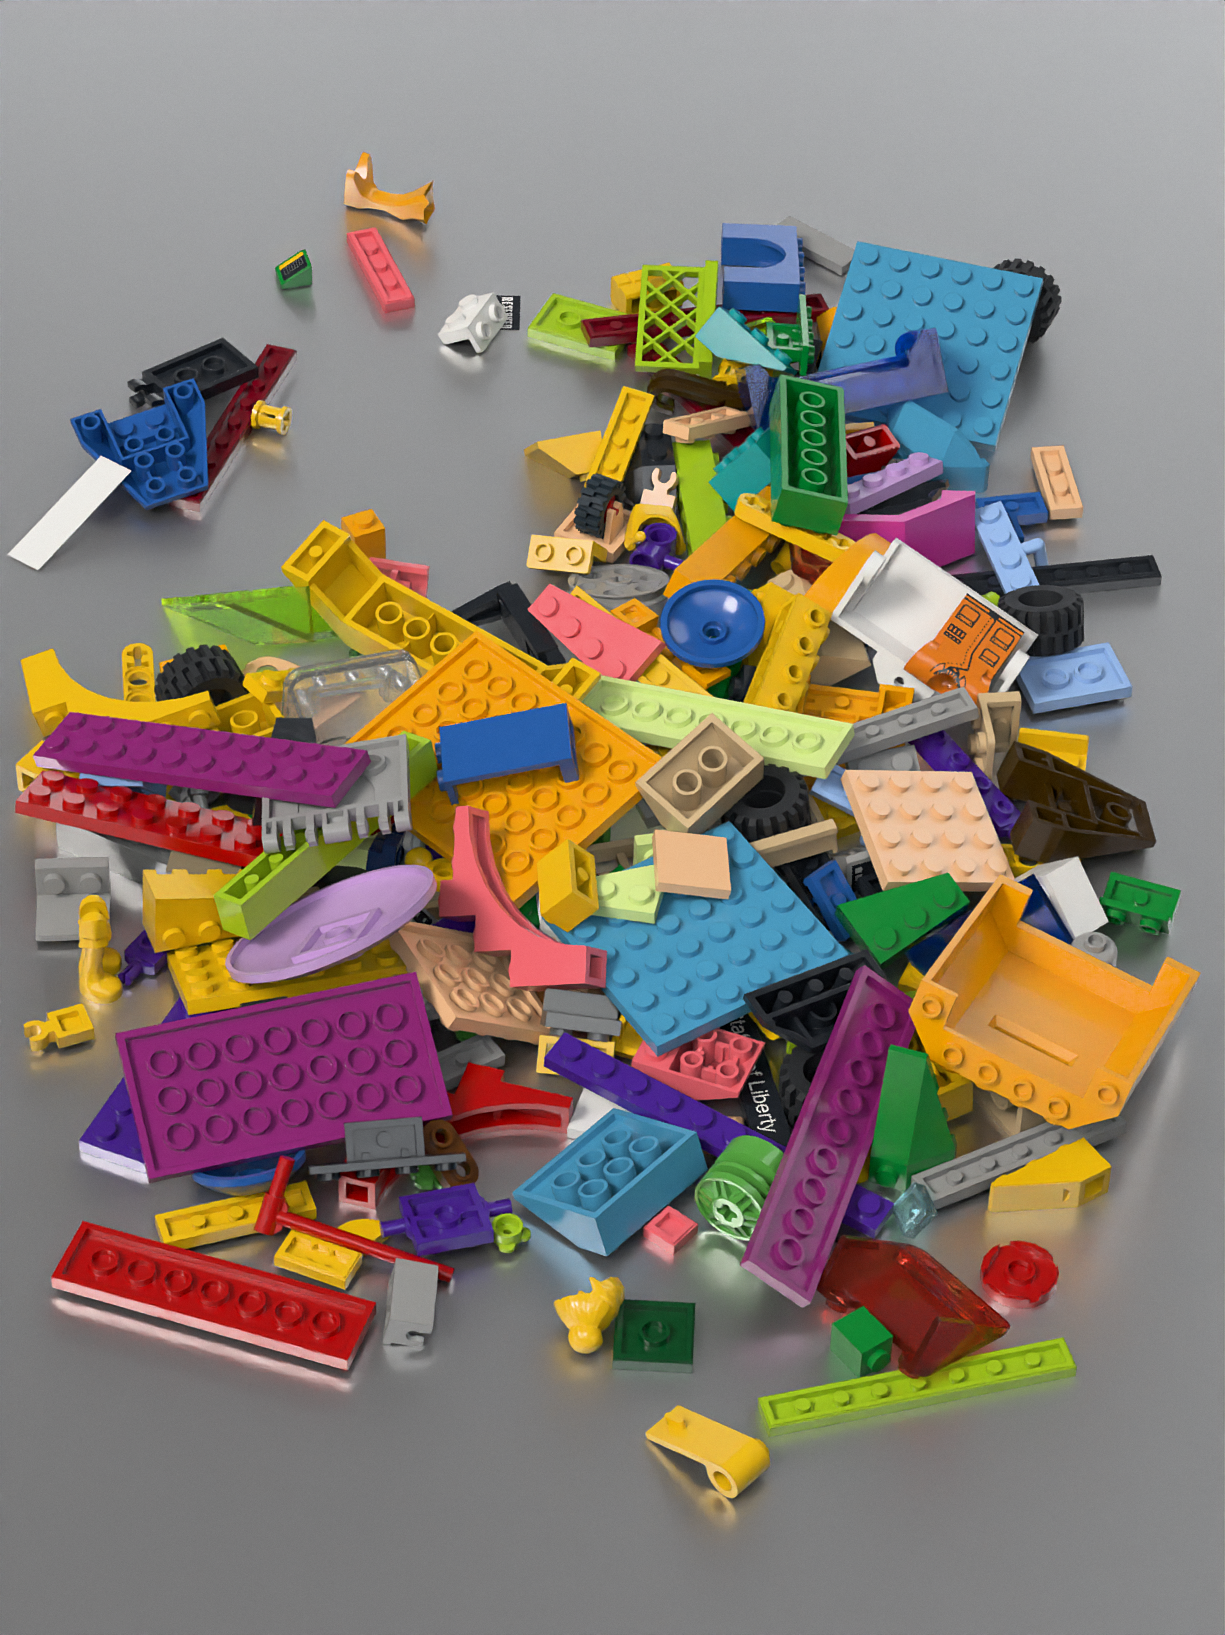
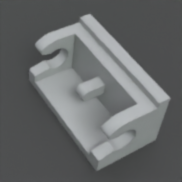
[382,1258,439,1346]

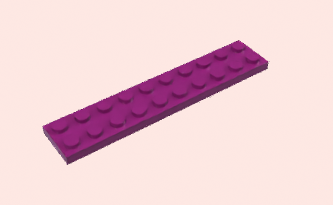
[33,712,371,808]
[740,965,915,1308]

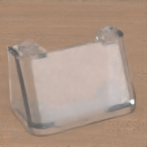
[281,649,422,746]

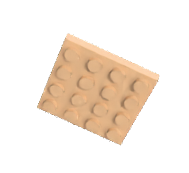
[840,770,1015,892]
[388,921,561,1045]

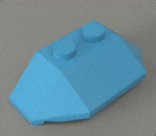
[886,400,990,493]

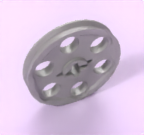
[568,564,669,610]

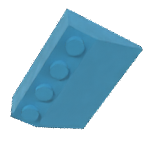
[512,1108,708,1256]

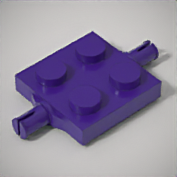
[379,1183,513,1256]

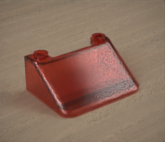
[816,1235,1011,1379]

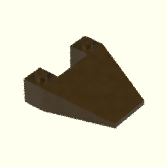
[996,741,1157,863]

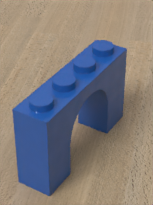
[721,223,806,312]

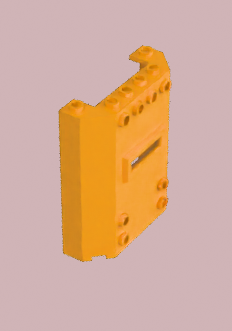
[908,874,1201,1129]

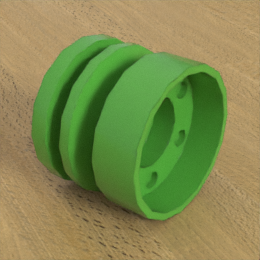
[694,1135,784,1241]

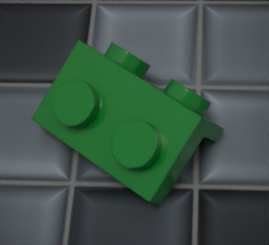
[1099,872,1181,935]

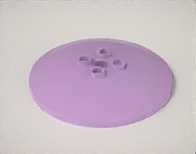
[225,865,437,984]

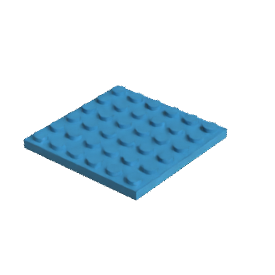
[815,241,1043,451]
[542,821,849,1057]

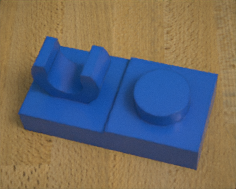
[803,860,857,942]

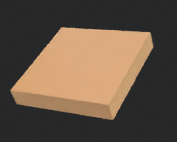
[652,829,731,899]

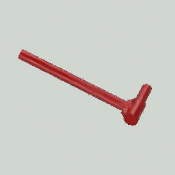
[254,1155,455,1283]

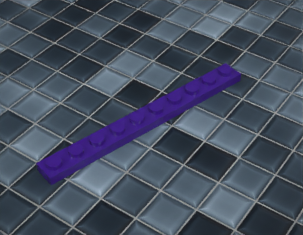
[544,1032,895,1239]

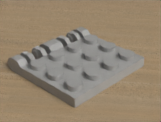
[262,734,413,854]

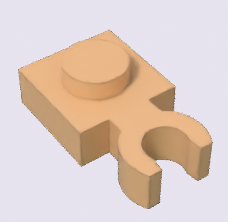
[640,468,679,511]

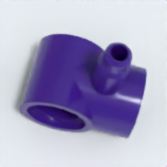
[629,523,684,571]

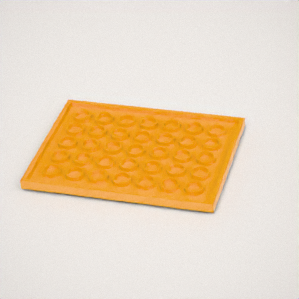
[345,630,662,909]

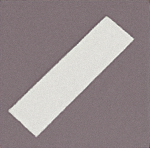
[7,456,131,570]

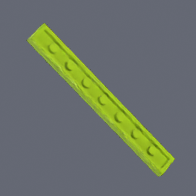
[757,1337,1077,1437]

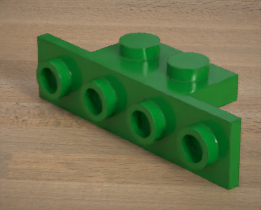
[765,294,815,376]

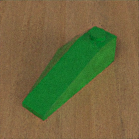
[868,1044,957,1192]

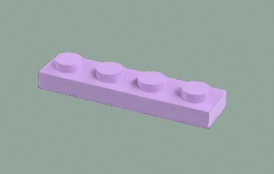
[845,452,943,514]

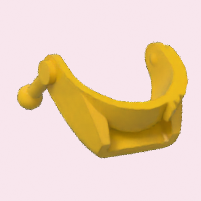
[624,504,686,555]

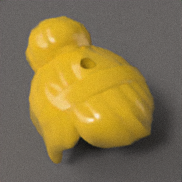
[554,1277,625,1354]

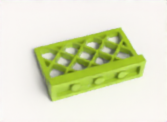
[635,260,718,379]

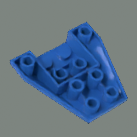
[70,378,209,510]

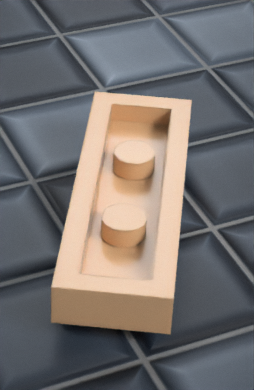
[663,406,751,443]
[1030,445,1083,520]

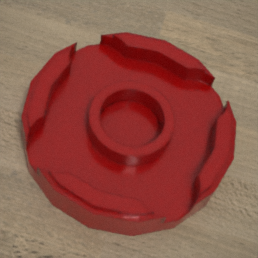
[980,1240,1059,1309]

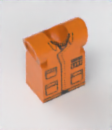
[904,593,1025,704]

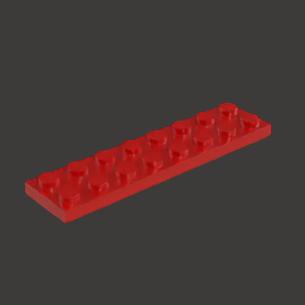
[15,770,283,867]
[51,1221,377,1371]

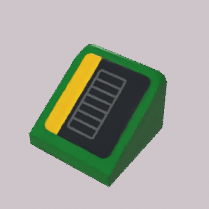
[275,249,312,289]

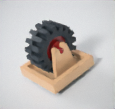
[554,473,644,564]

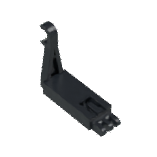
[451,581,566,666]

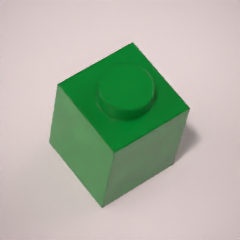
[830,1306,893,1378]

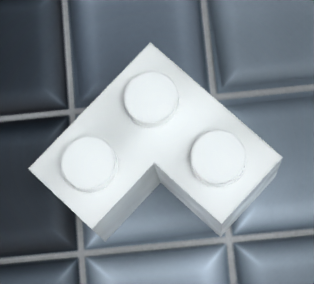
[1014,856,1109,943]

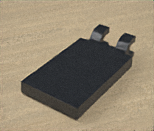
[127,338,259,409]

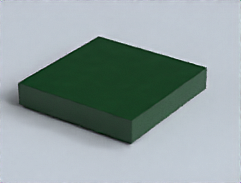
[612,1299,696,1373]

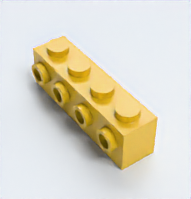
[743,593,832,713]

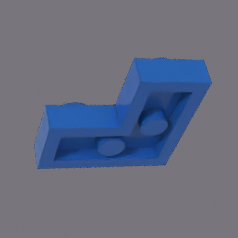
[975,492,1048,543]

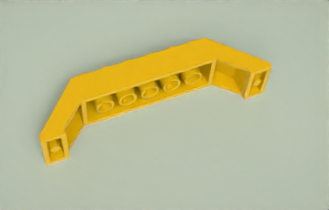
[281,520,601,702]

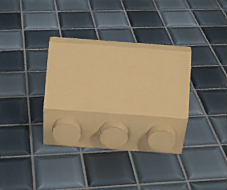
[635,713,764,834]

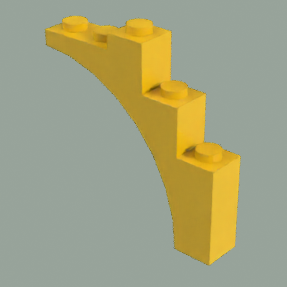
[21,648,221,737]

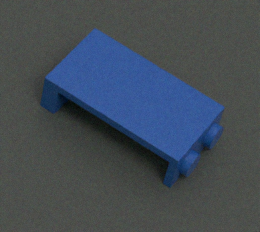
[435,703,579,805]

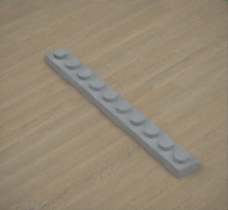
[635,686,978,829]

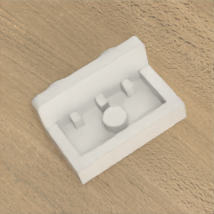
[438,292,508,353]

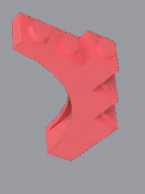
[438,806,607,992]

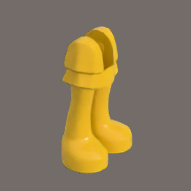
[78,895,123,1004]

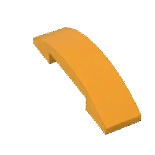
[804,533,891,621]
[610,598,731,689]

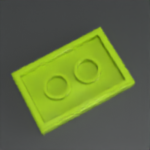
[527,293,627,361]

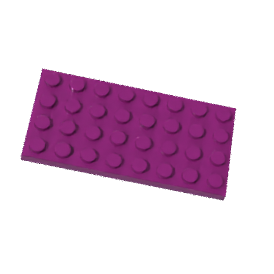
[115,972,452,1183]

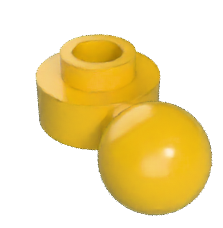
[404,847,453,893]

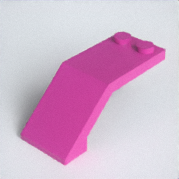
[804,490,975,570]

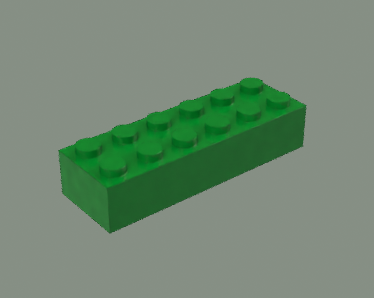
[769,374,848,535]

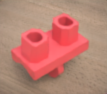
[369,557,430,598]

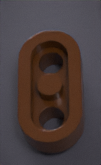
[423,1119,479,1188]

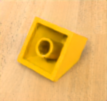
[524,430,602,482]

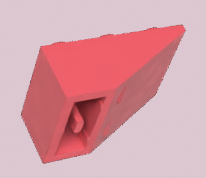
[631,1028,765,1101]

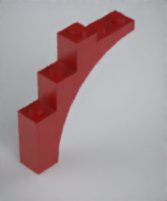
[338,1062,573,1210]

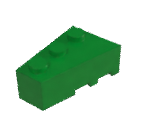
[834,873,970,970]

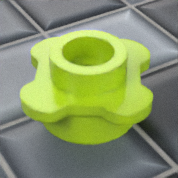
[492,1213,531,1253]

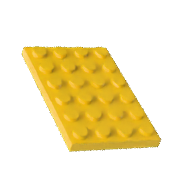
[167,938,408,1015]

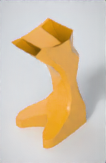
[344,152,435,224]

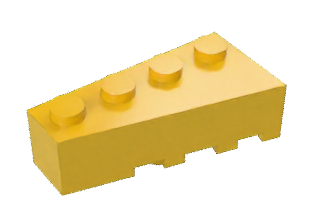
[143,869,298,953]

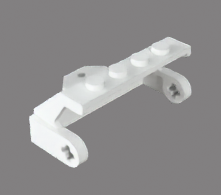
[831,538,1038,701]

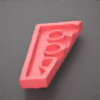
[528,584,667,682]

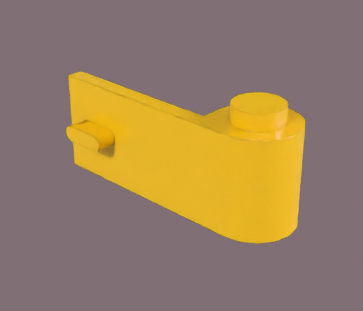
[645,1405,770,1498]

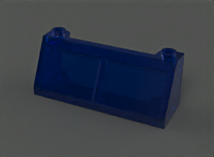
[735,327,949,431]

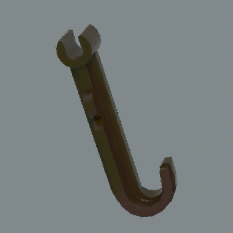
[647,369,774,425]

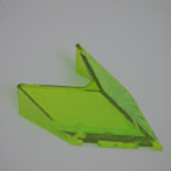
[161,586,339,645]

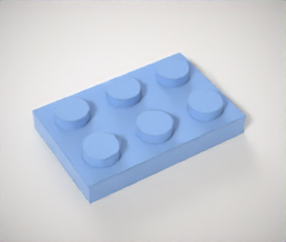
[1016,642,1133,714]

